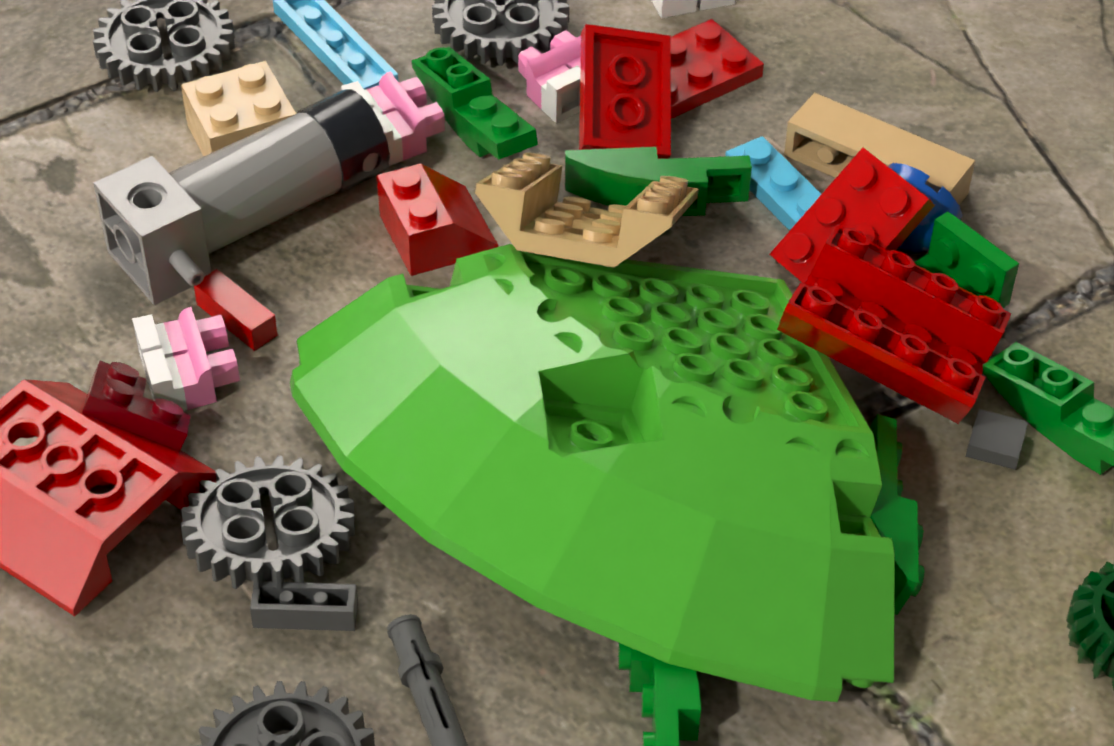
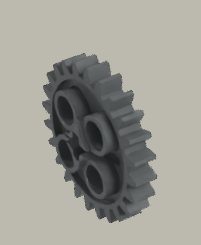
[93,0,235,92]
[432,0,569,65]
[181,456,355,590]
[195,681,375,746]

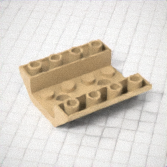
[475,153,699,268]

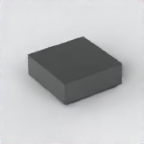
[965,409,1028,470]

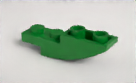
[411,47,538,160]
[564,147,752,216]
[983,342,1114,475]
[869,414,925,615]
[618,643,701,746]

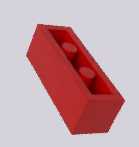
[194,269,278,351]

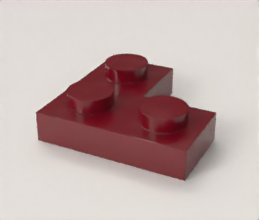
[82,360,190,452]

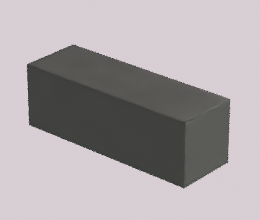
[250,581,358,631]

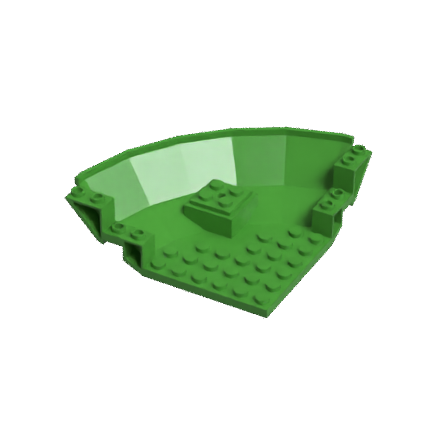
[290,244,895,702]

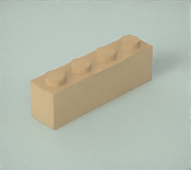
[784,92,975,205]

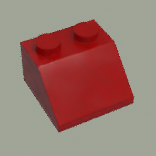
[377,164,499,276]

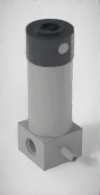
[93,89,390,305]

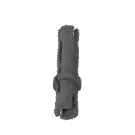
[387,614,468,746]

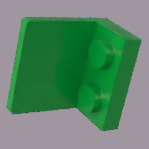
[914,211,1019,308]

